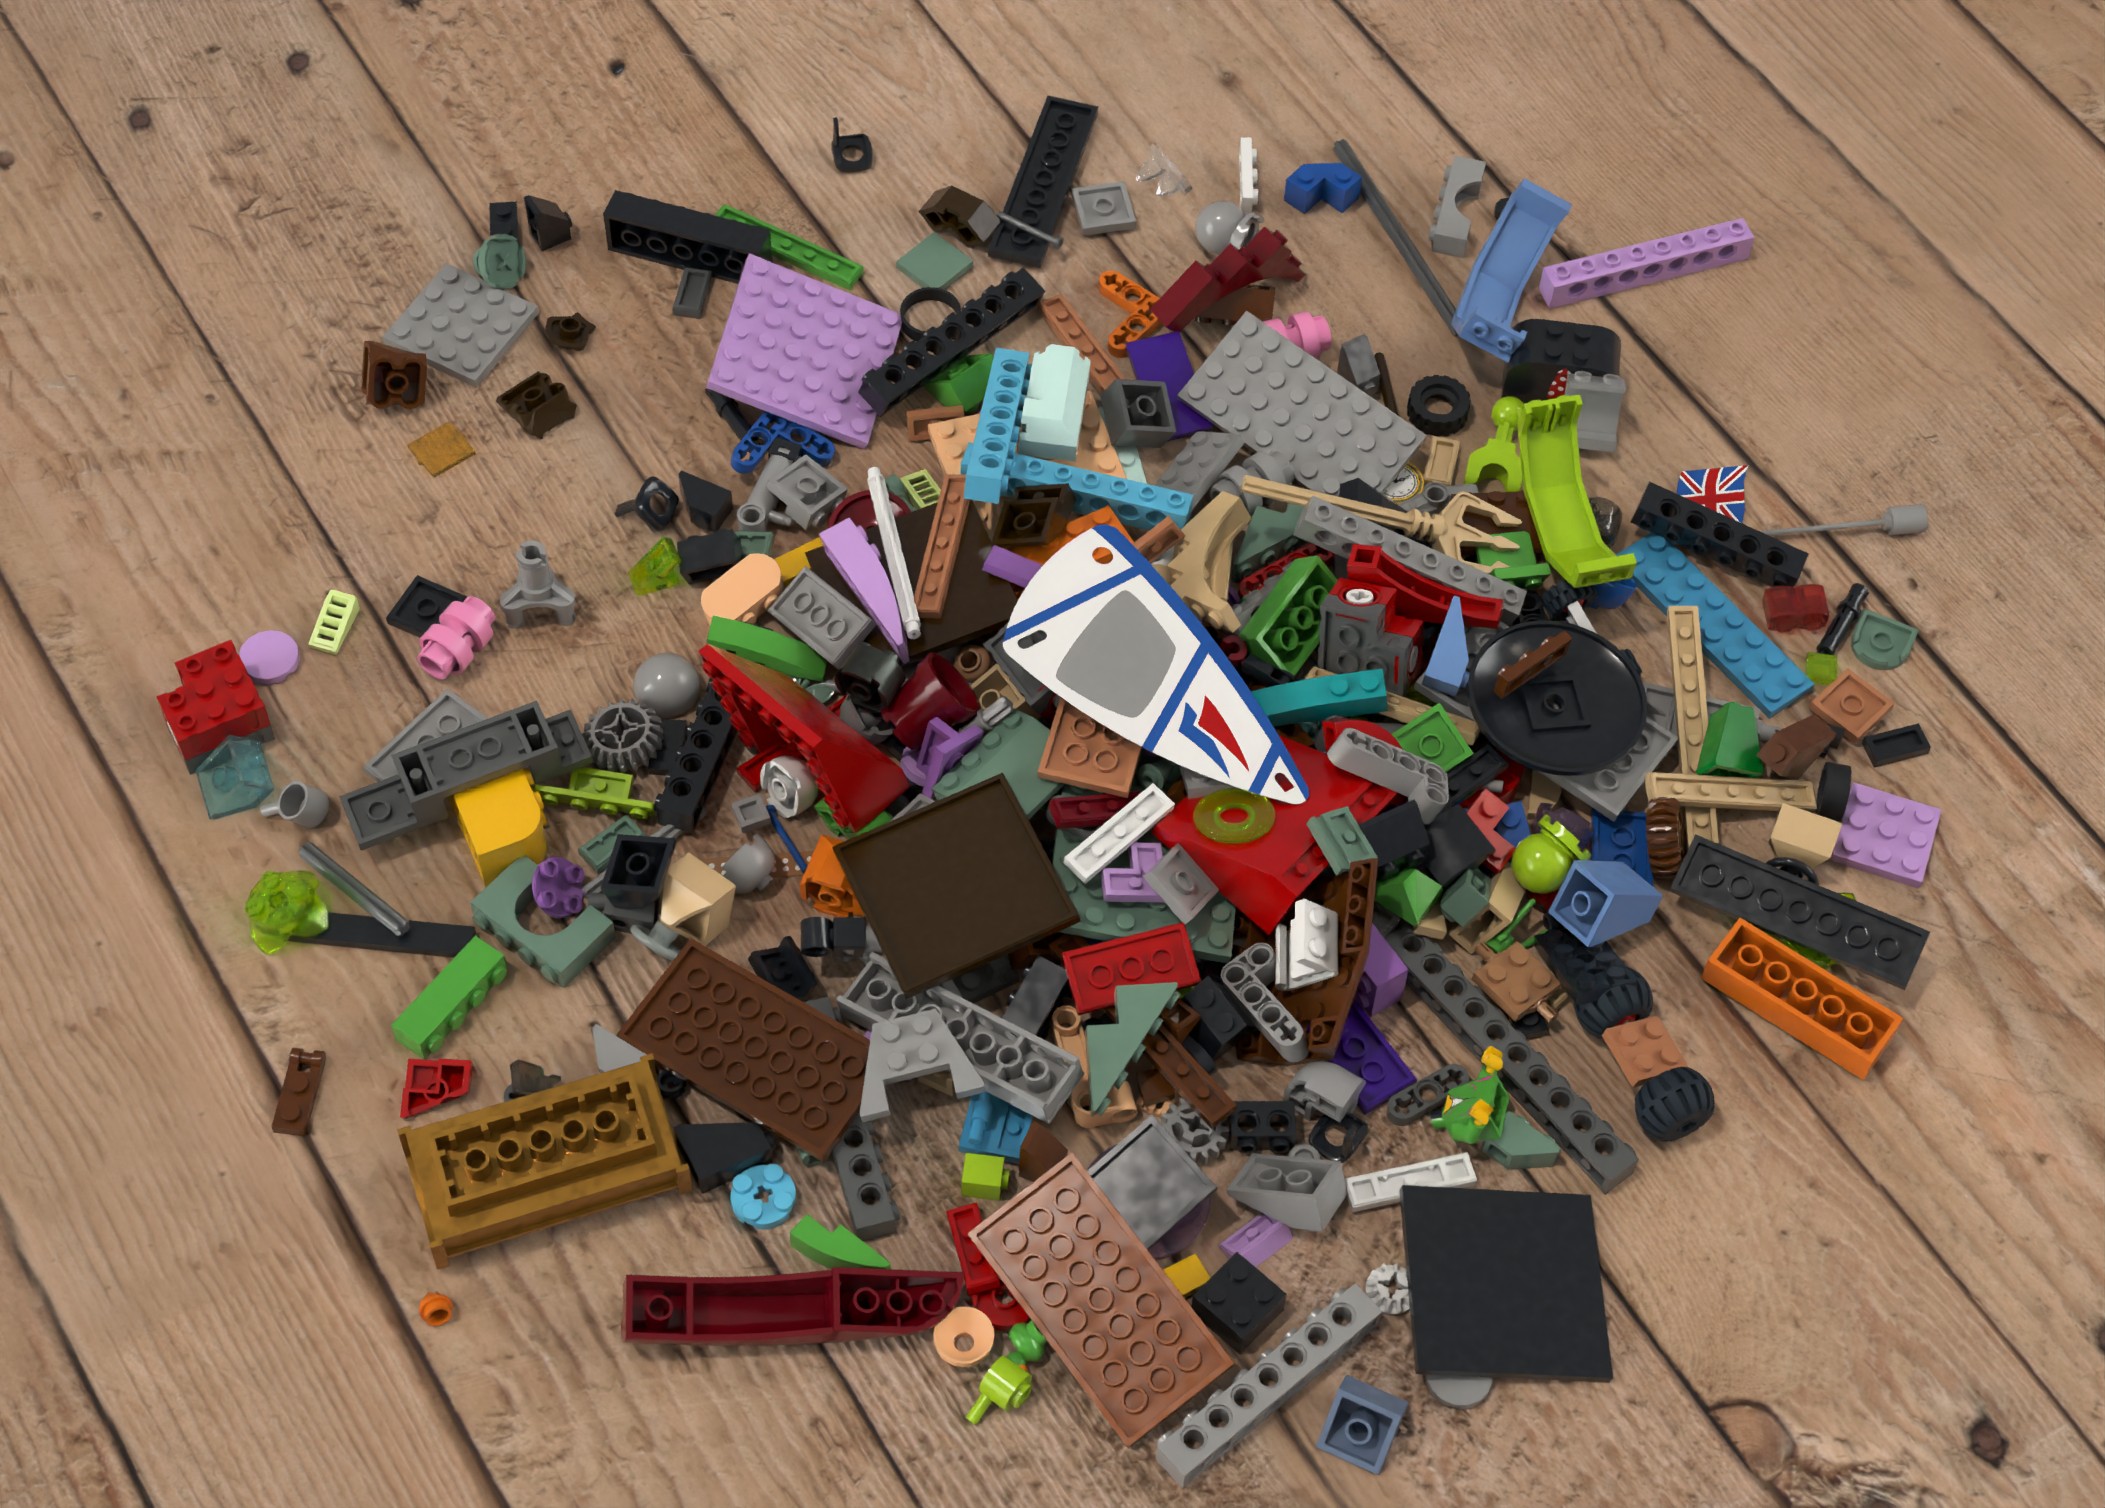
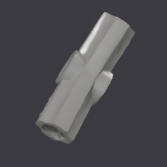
[1398,482,1479,516]

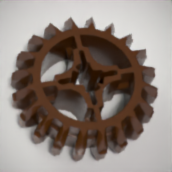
[1646,797,1686,880]

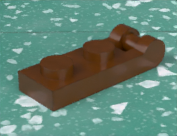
[271,1047,326,1137]

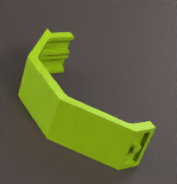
[1516,394,1637,588]

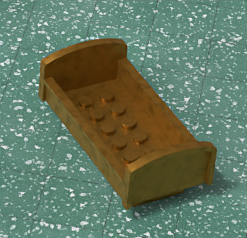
[397,1053,692,1270]

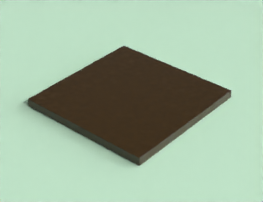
[805,500,1018,667]
[832,772,1081,999]

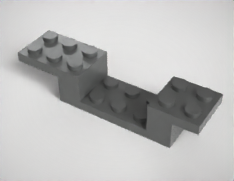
[339,701,593,851]

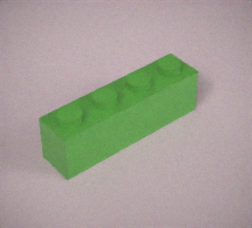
[391,935,508,1060]

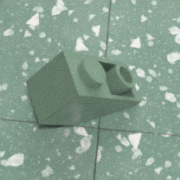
[1482,1111,1561,1170]

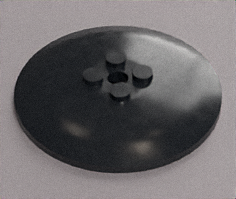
[1467,620,1647,776]

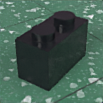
[677,529,743,585]

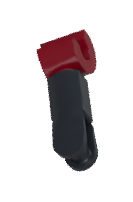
[1219,635,1296,687]

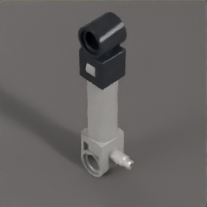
[801,917,883,957]

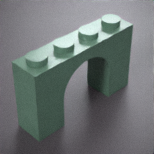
[470,856,616,988]

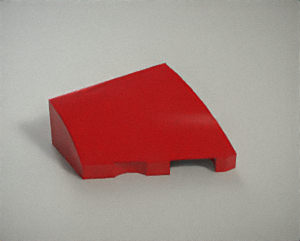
[400,1058,474,1119]

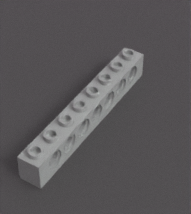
[1293,496,1527,626]
[1155,1283,1383,1489]

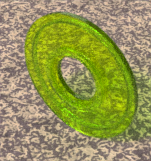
[1194,788,1275,843]

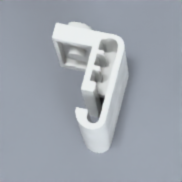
[1275,899,1338,991]

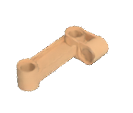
[1052,1005,1138,1128]

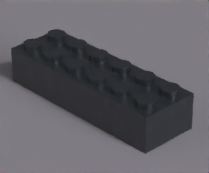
[603,190,773,284]

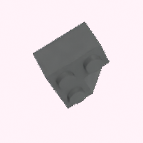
[1100,379,1176,448]

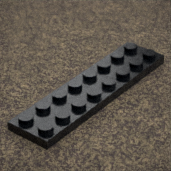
[988,95,1098,268]
[1670,834,1930,990]

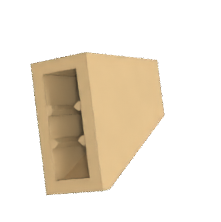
[1449,862,1526,954]

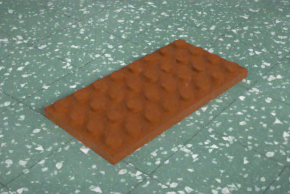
[967,1152,1235,1449]

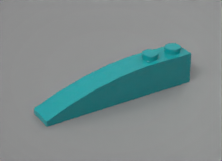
[1251,668,1387,727]

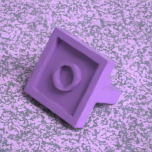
[916,717,984,799]

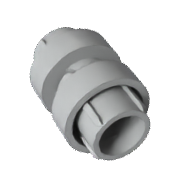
[1210,451,1294,516]

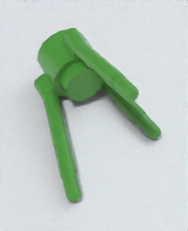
[1485,899,1547,954]

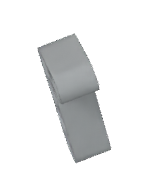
[1327,728,1449,824]
[1221,943,1309,1062]

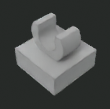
[731,793,771,834]

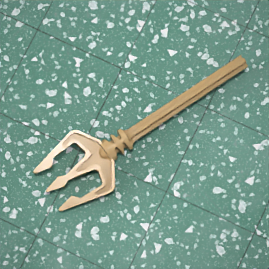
[1241,475,1522,574]

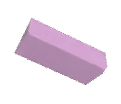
[1218,1213,1293,1267]

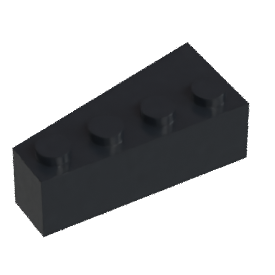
[999,955,1073,1047]

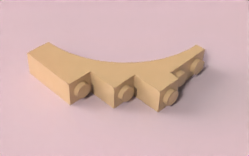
[1166,491,1252,633]

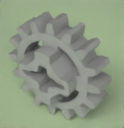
[1161,1098,1229,1165]

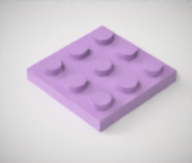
[1830,782,1941,888]

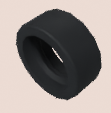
[1815,762,1852,822]

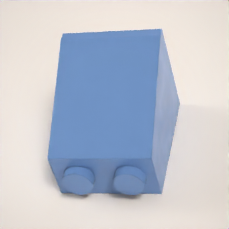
[1548,860,1663,947]

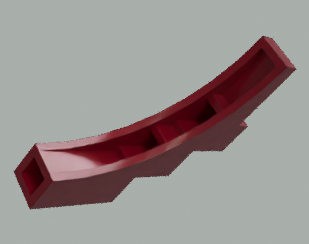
[1150,227,1306,332]

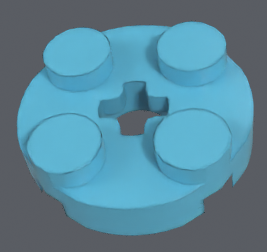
[730,1164,796,1230]

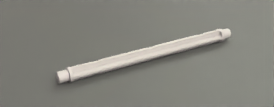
[867,467,921,639]

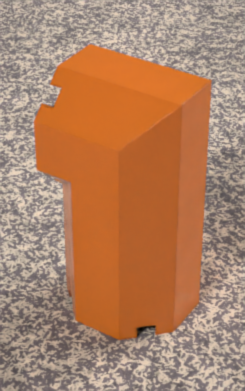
[799,834,865,918]

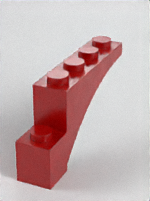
[1347,544,1504,629]

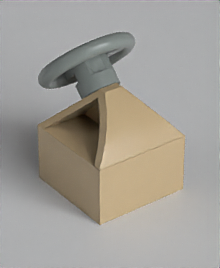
[630,852,736,961]

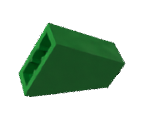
[1696,702,1764,778]

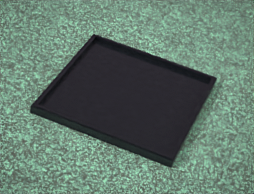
[1399,1185,1613,1382]

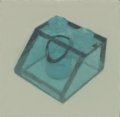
[195,735,274,820]

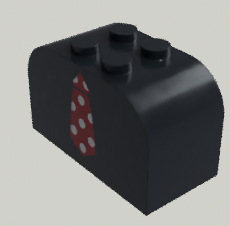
[1501,319,1621,404]

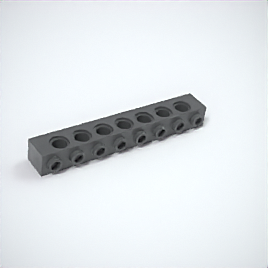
[804,996,900,1242]

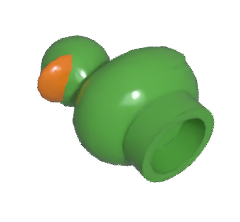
[1006,1320,1048,1372]

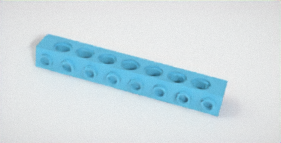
[964,348,1032,504]
[960,442,1193,530]

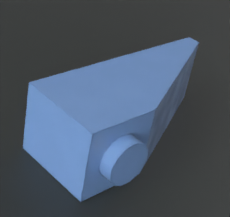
[1421,595,1470,697]

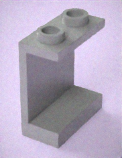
[1564,371,1626,453]

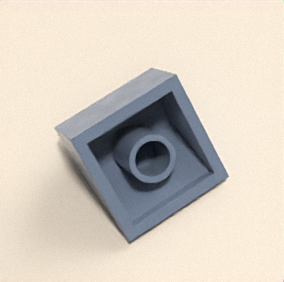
[1316,1375,1409,1475]

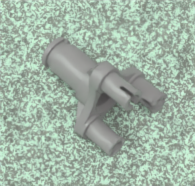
[500,540,576,629]

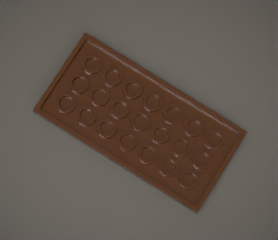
[616,938,870,1162]

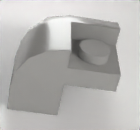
[1283,1060,1366,1123]

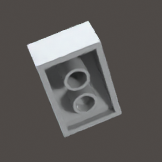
[1227,1153,1347,1232]

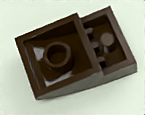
[991,483,1076,548]

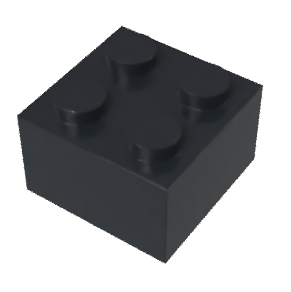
[1191,1252,1287,1354]

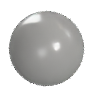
[633,653,701,718]

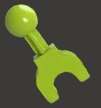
[1464,396,1524,492]

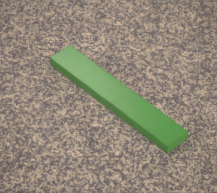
[715,204,864,291]

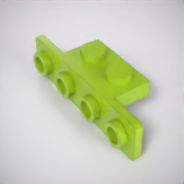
[534,767,657,820]

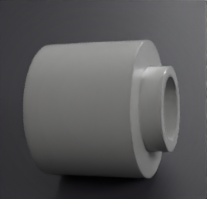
[260,781,329,828]

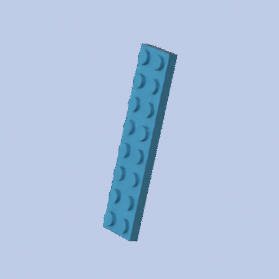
[1616,532,1815,719]

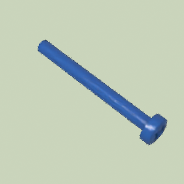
[765,805,807,873]

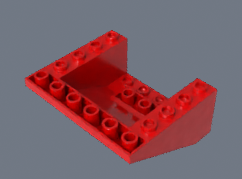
[698,644,910,834]
[1151,735,1397,935]

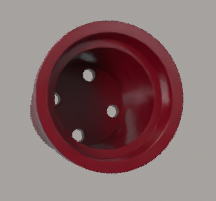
[881,652,981,752]

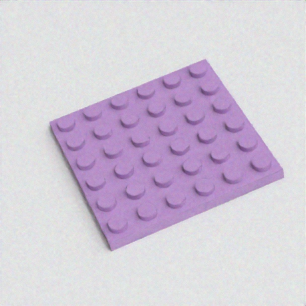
[706,253,902,450]

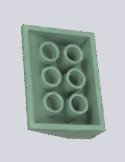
[931,709,1064,820]

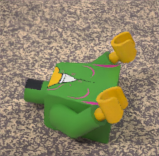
[1430,1046,1509,1144]

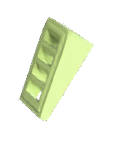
[900,469,941,509]
[308,590,360,655]

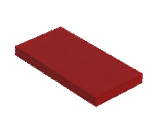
[1061,922,1201,1016]

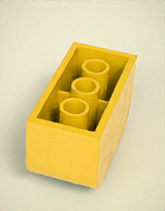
[448,767,547,887]

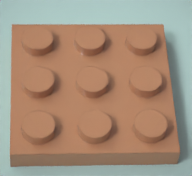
[1037,698,1143,798]

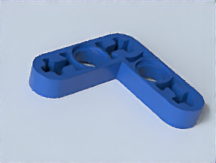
[730,411,835,474]

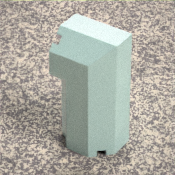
[1018,344,1091,462]

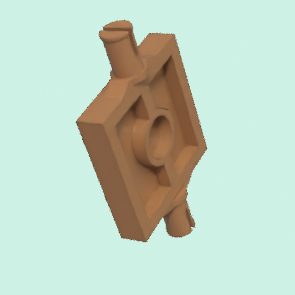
[1471,941,1562,1023]

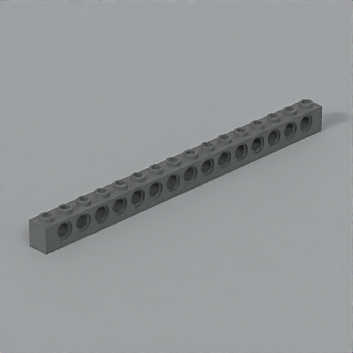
[1316,867,1639,1195]

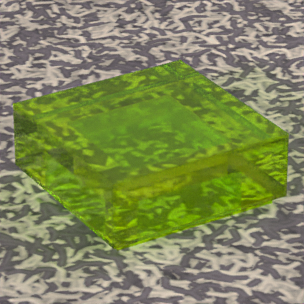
[1805,652,1837,685]

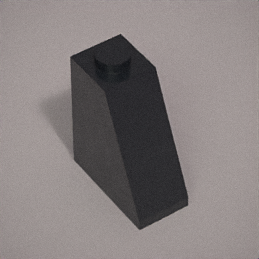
[673,1122,776,1194]

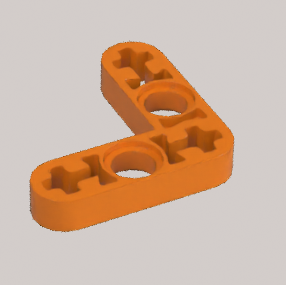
[1098,270,1162,358]

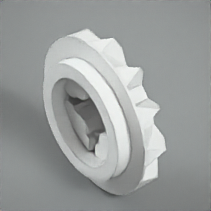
[1366,1263,1410,1314]

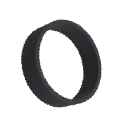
[900,287,961,342]

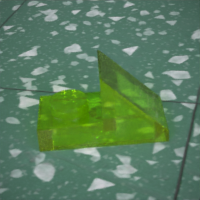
[627,536,681,596]

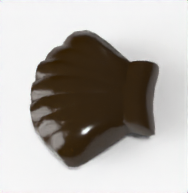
[546,312,596,351]

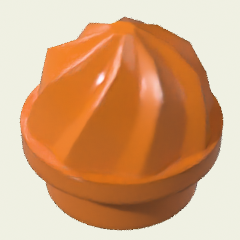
[419,1291,453,1326]

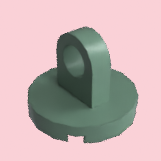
[473,234,526,290]

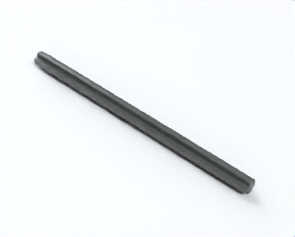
[1333,139,1459,336]

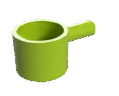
[965,1355,1032,1425]

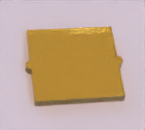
[407,421,476,478]

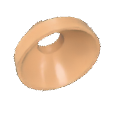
[933,1306,994,1367]

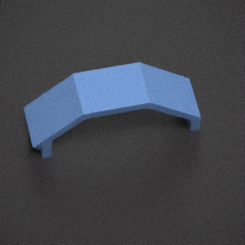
[1451,178,1572,363]

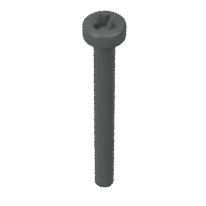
[997,211,1064,250]

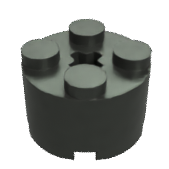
[834,641,906,713]

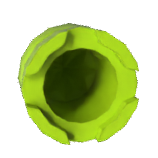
[1511,814,1592,894]

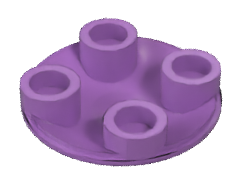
[532,857,585,918]

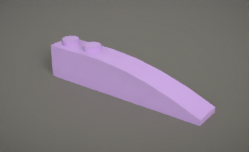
[819,517,909,664]

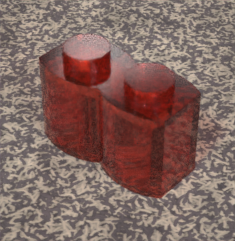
[1762,584,1829,633]

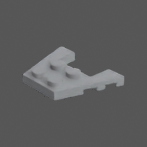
[860,1009,986,1122]

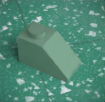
[1440,867,1491,927]

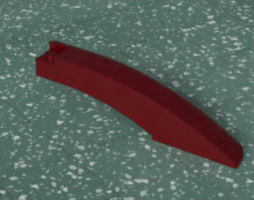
[621,1267,964,1346]

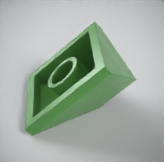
[1374,867,1444,927]

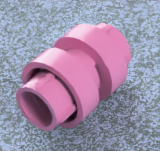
[1263,312,1332,360]
[417,596,496,680]

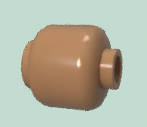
[954,644,996,682]

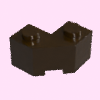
[918,185,1001,247]

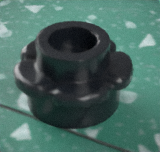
[657,1070,687,1100]

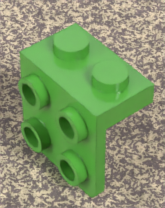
[1475,531,1551,589]

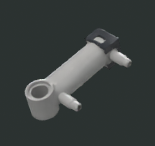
[737,437,821,532]

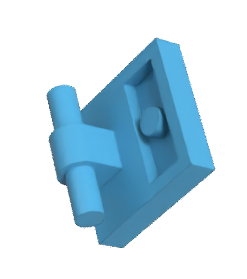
[959,1091,1034,1164]

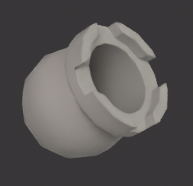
[1195,200,1265,255]

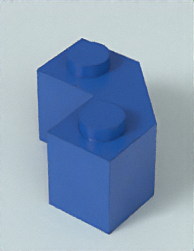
[1284,163,1362,214]

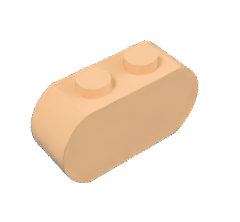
[701,553,785,626]

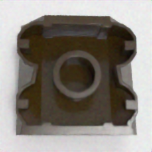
[496,371,577,439]

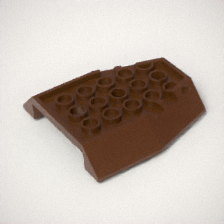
[1230,858,1378,1066]

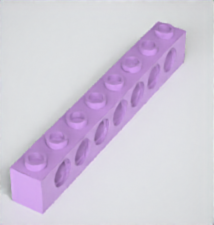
[1539,218,1754,309]

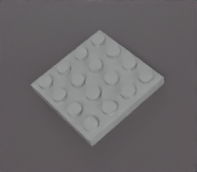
[382,263,539,388]

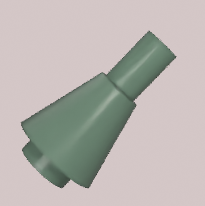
[1137,758,1176,790]

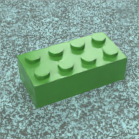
[1238,555,1338,676]

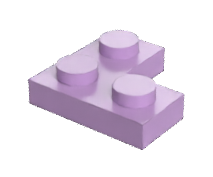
[1101,842,1165,902]

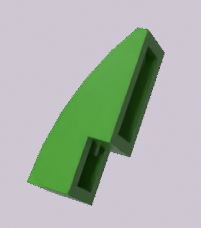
[789,1214,891,1269]

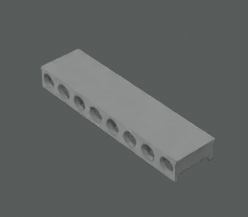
[836,952,1084,1124]

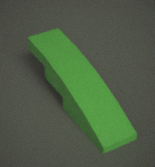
[707,615,827,682]

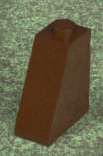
[1757,714,1837,779]

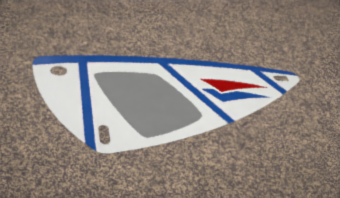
[1003,524,1309,804]

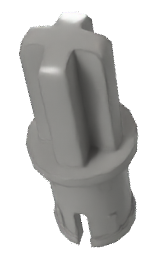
[958,696,1014,733]

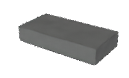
[672,267,712,319]

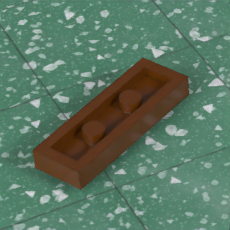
[1494,630,1573,699]

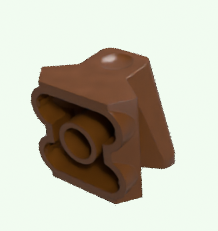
[361,341,427,409]

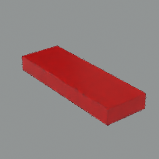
[946,1202,1000,1295]

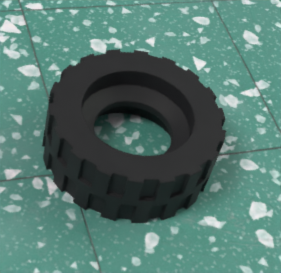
[1407,375,1471,437]

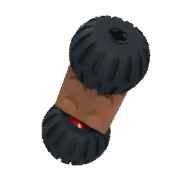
[1575,966,1715,1142]

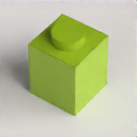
[961,1153,1010,1201]

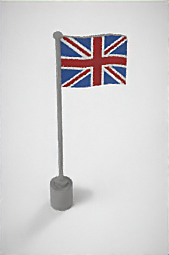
[1671,465,1928,545]

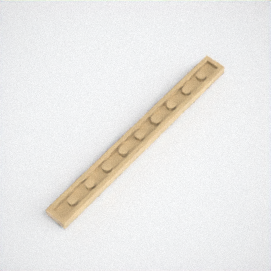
[1667,606,1719,851]

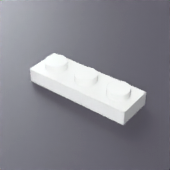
[1239,137,1258,216]

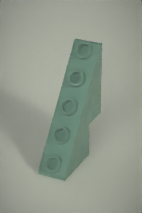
[1232,503,1308,582]
[1085,982,1181,1116]

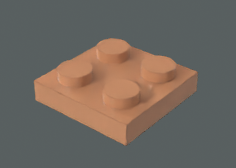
[1809,668,1895,744]

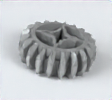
[582,698,664,774]

